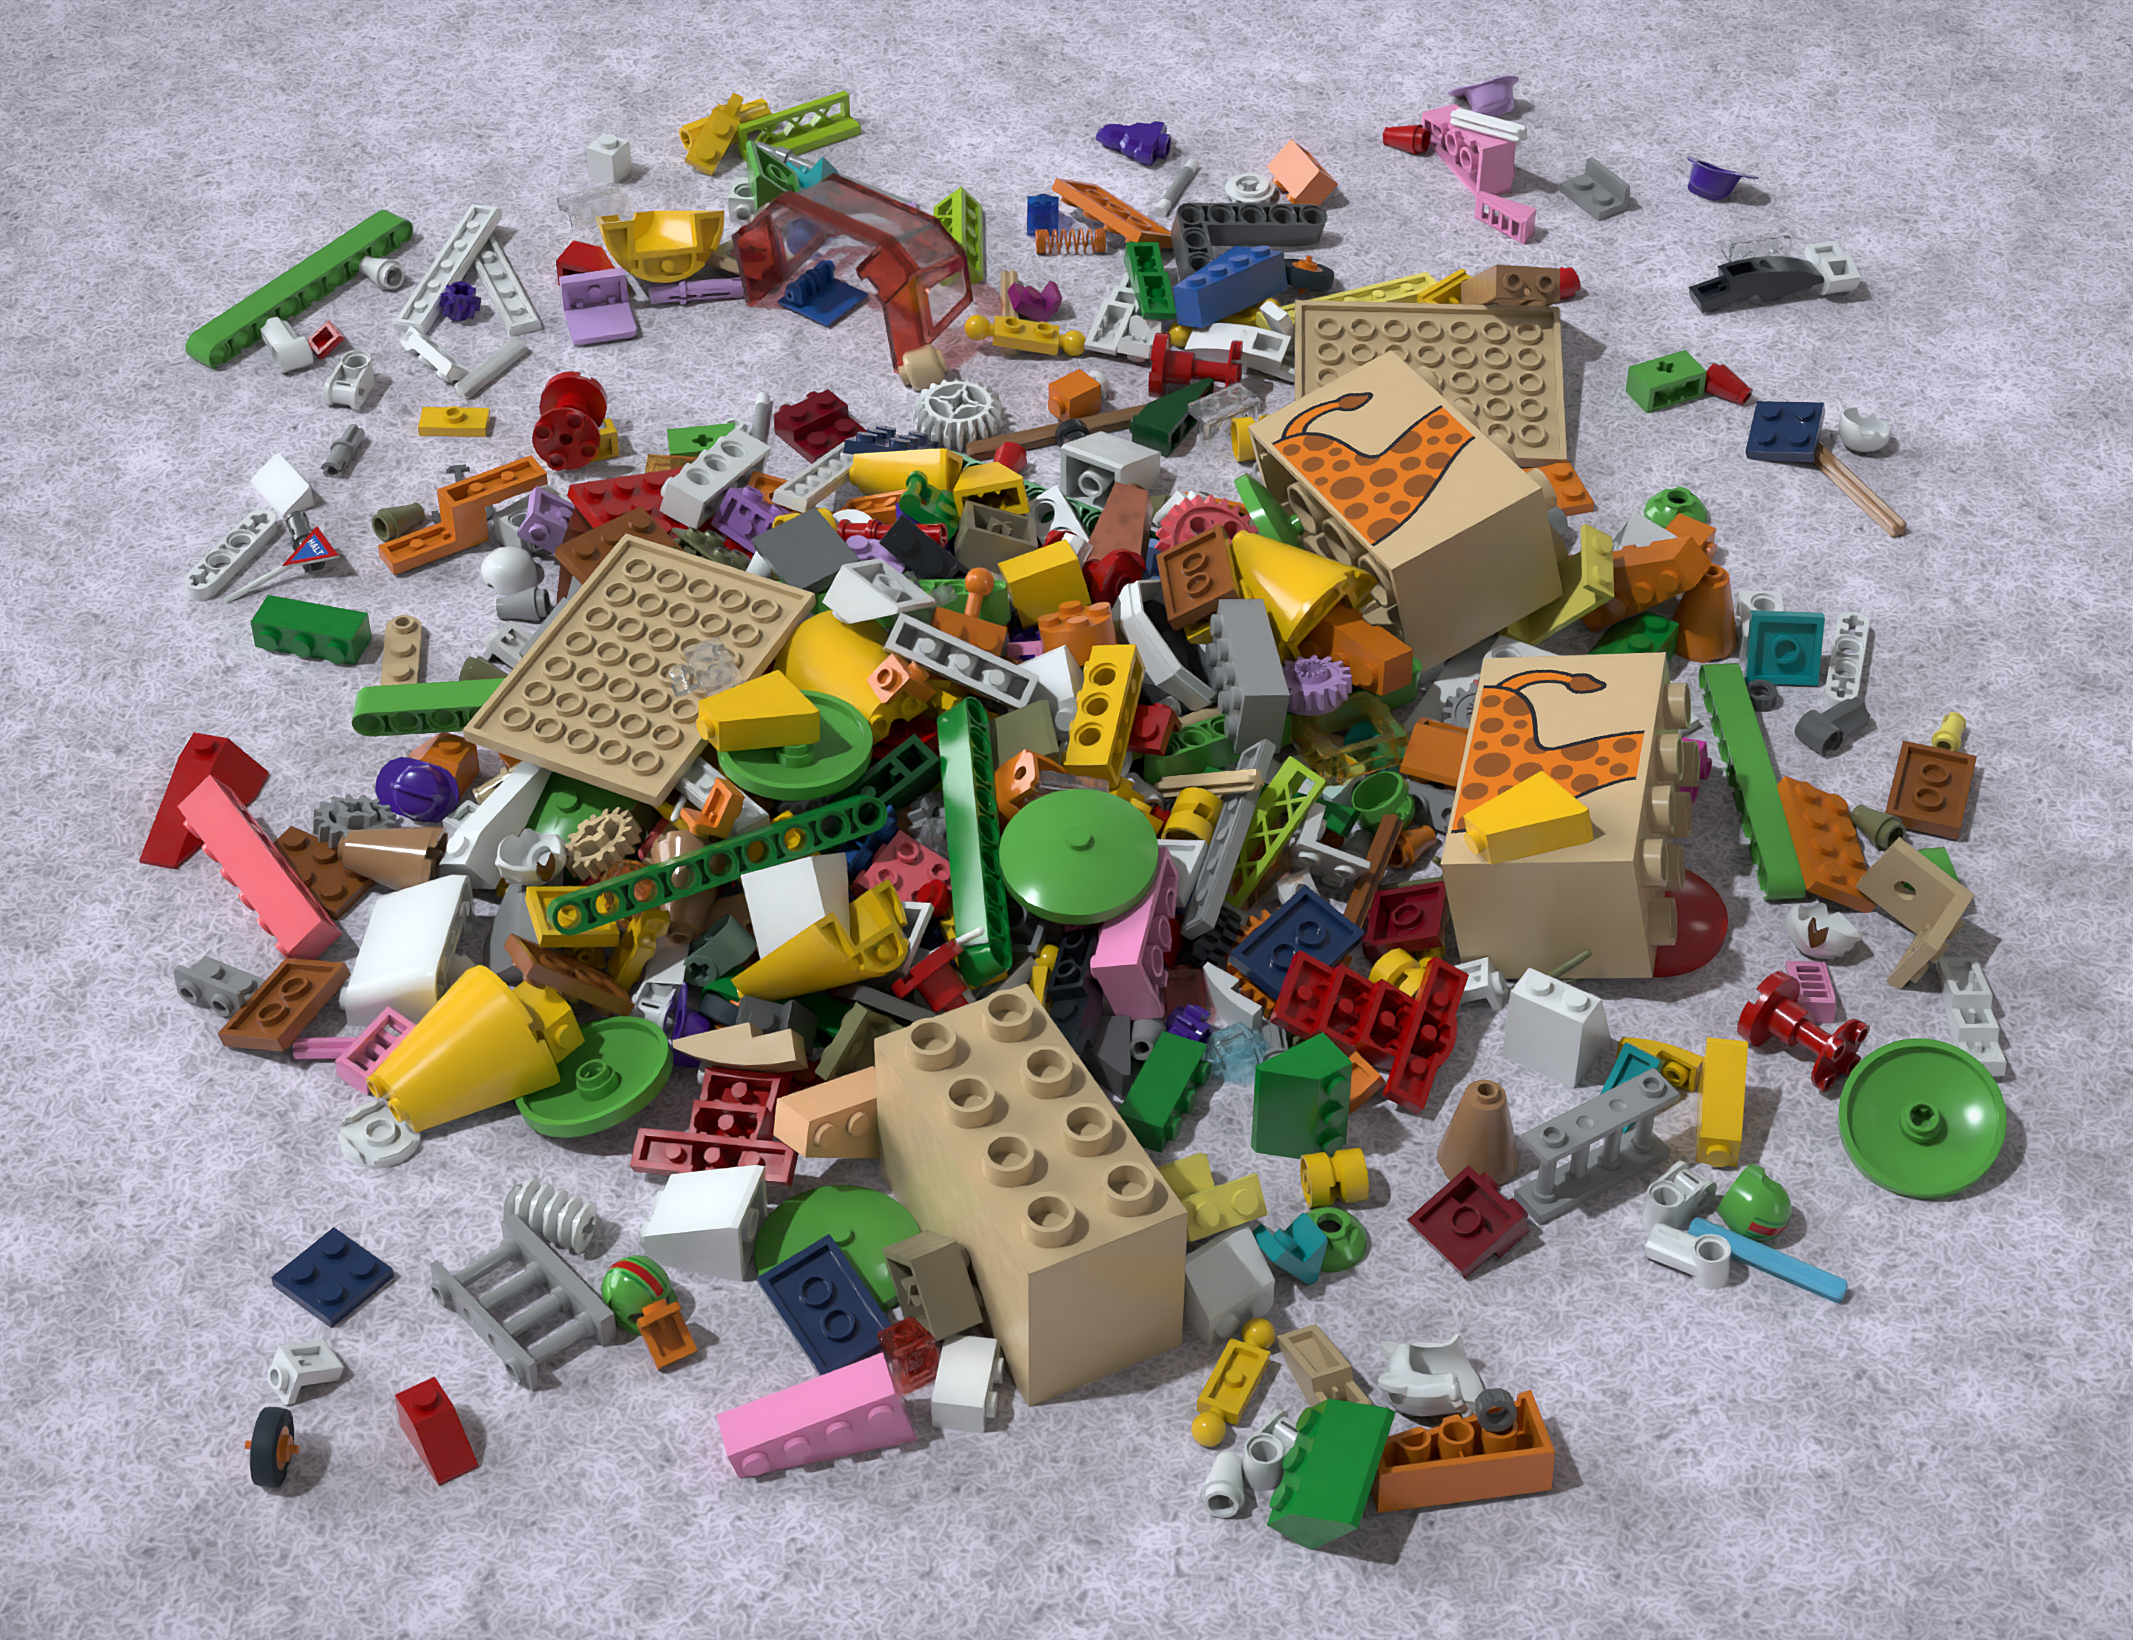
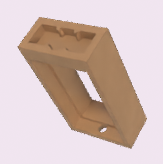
[1461,264,1560,306]

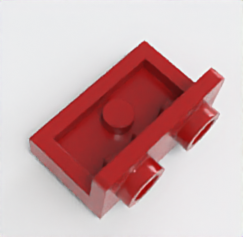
[1126,703,1182,756]

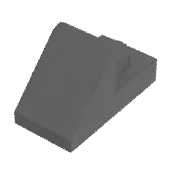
[735,995,819,1057]

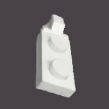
[400,325,471,384]

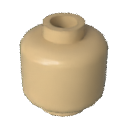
[898,344,949,392]

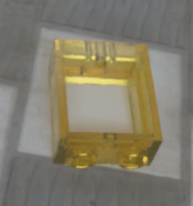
[1290,691,1409,786]

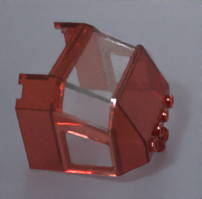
[731,173,974,374]

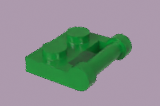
[898,471,959,541]

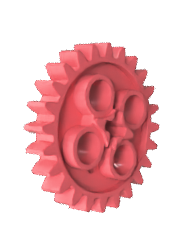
[1155,494,1258,552]

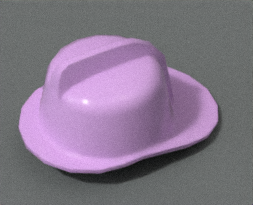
[1448,75,1519,117]

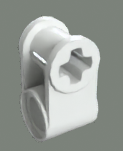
[323,350,375,410]
[629,963,685,1036]
[1642,1160,1717,1231]
[1242,1408,1298,1491]

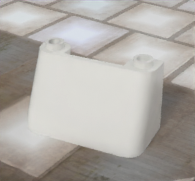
[340,874,476,1029]

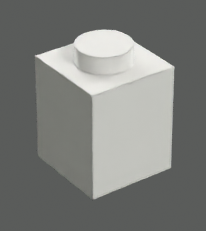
[586,133,632,186]

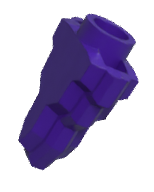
[1096,121,1171,167]

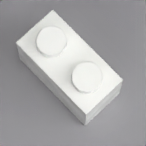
[931,1334,1004,1433]

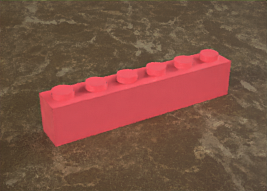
[177,775,343,960]

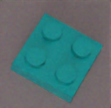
[1744,610,1825,686]

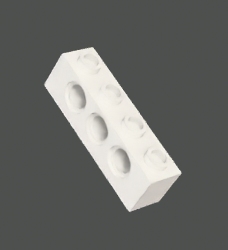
[659,428,771,529]
[883,613,1040,710]

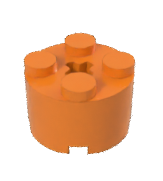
[1037,600,1118,669]

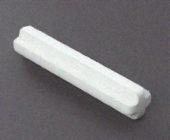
[1450,108,1527,144]
[455,337,527,400]

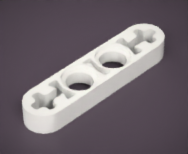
[183,510,278,601]
[1823,612,1869,709]

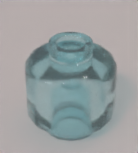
[1207,1022,1267,1081]

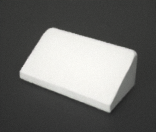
[250,453,314,518]

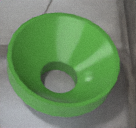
[1644,487,1707,529]
[1306,1207,1367,1272]

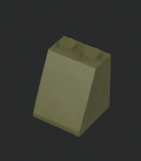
[989,700,1060,772]

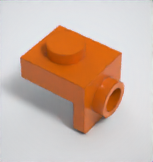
[867,653,936,705]
[679,777,745,839]
[1349,1051,1386,1114]
[636,1298,698,1370]

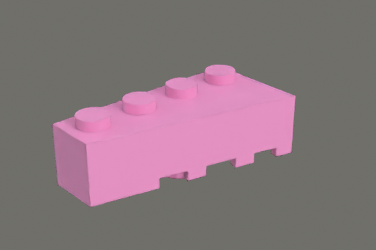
[1421,104,1516,197]
[1090,847,1179,1021]
[717,1353,917,1479]

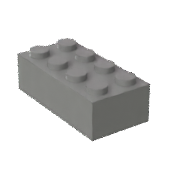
[1205,599,1290,754]

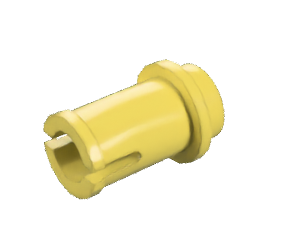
[1931,712,1966,752]

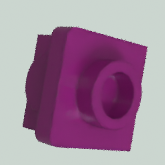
[1007,280,1063,322]

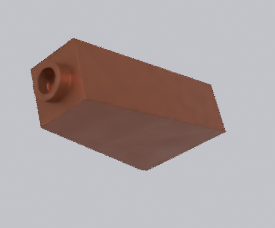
[1086,482,1153,597]

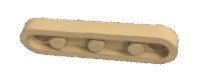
[380,615,423,686]

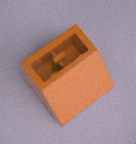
[1399,717,1469,791]

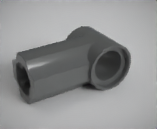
[1795,697,1870,757]

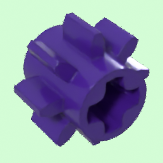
[439,281,481,321]
[1165,1004,1214,1044]

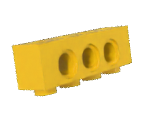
[1061,644,1146,789]

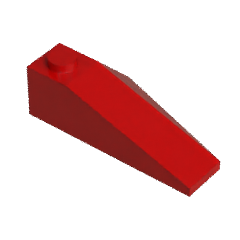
[139,732,269,869]

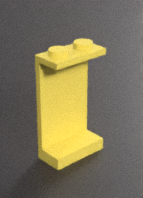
[1498,524,1614,646]
[1157,1152,1268,1242]

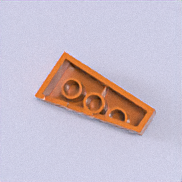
[1567,535,1712,632]
[1297,603,1413,696]
[1370,1390,1555,1513]

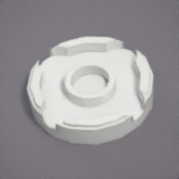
[338,1101,421,1169]

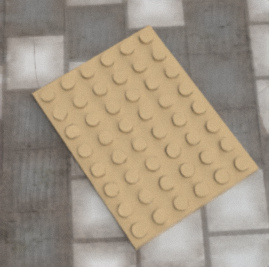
[1294,300,1567,467]
[462,533,816,808]

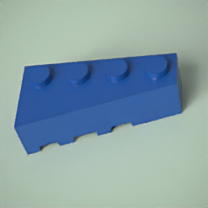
[1173,246,1288,328]

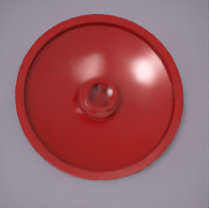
[1653,869,1728,978]

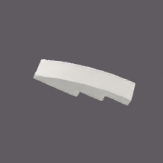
[1084,272,1142,355]
[1936,957,2006,1076]

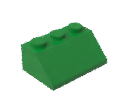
[1587,611,1680,663]
[1251,1032,1353,1159]
[1267,1398,1396,1550]

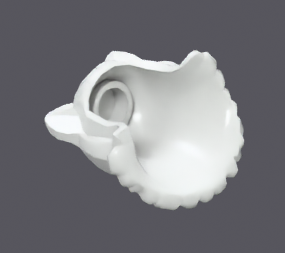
[1377,1332,1484,1418]

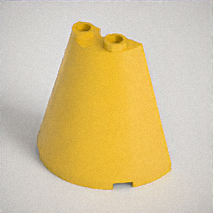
[595,210,724,283]
[849,448,963,496]
[1230,530,1379,667]
[772,610,928,745]
[731,878,909,1002]
[365,965,561,1133]

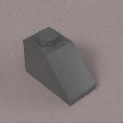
[1081,1016,1131,1100]

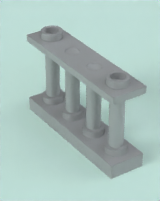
[1514,1068,1680,1225]
[430,1213,617,1392]

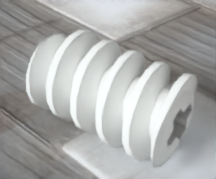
[503,1177,597,1254]

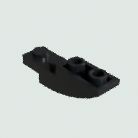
[1689,256,1824,313]
[879,514,1015,613]
[1046,927,1103,1060]

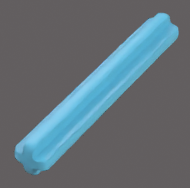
[1688,1217,1848,1303]

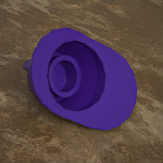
[1687,156,1759,201]
[375,757,459,823]
[671,982,715,1068]

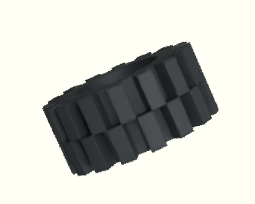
[1176,905,1242,975]

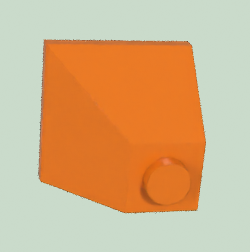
[408,732,480,800]

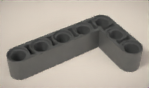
[1171,203,1327,282]

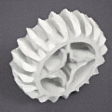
[913,379,1004,452]

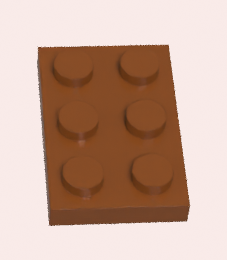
[555,506,685,585]
[1156,523,1241,631]
[1885,740,1977,840]
[274,826,376,921]
[503,933,635,1017]
[217,958,351,1052]

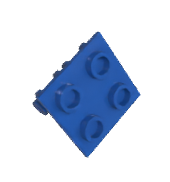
[777,260,868,326]
[837,805,899,881]

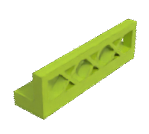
[737,90,861,162]
[933,186,983,284]
[1224,756,1329,910]

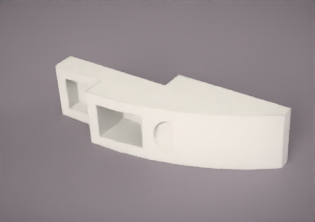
[1184,323,1294,382]

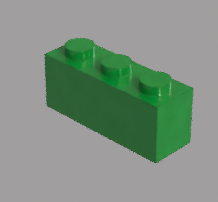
[251,595,372,665]
[1118,1031,1212,1153]

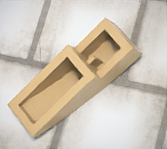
[672,1022,808,1073]
[1277,1324,1372,1407]

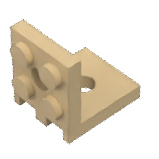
[1855,837,1974,990]

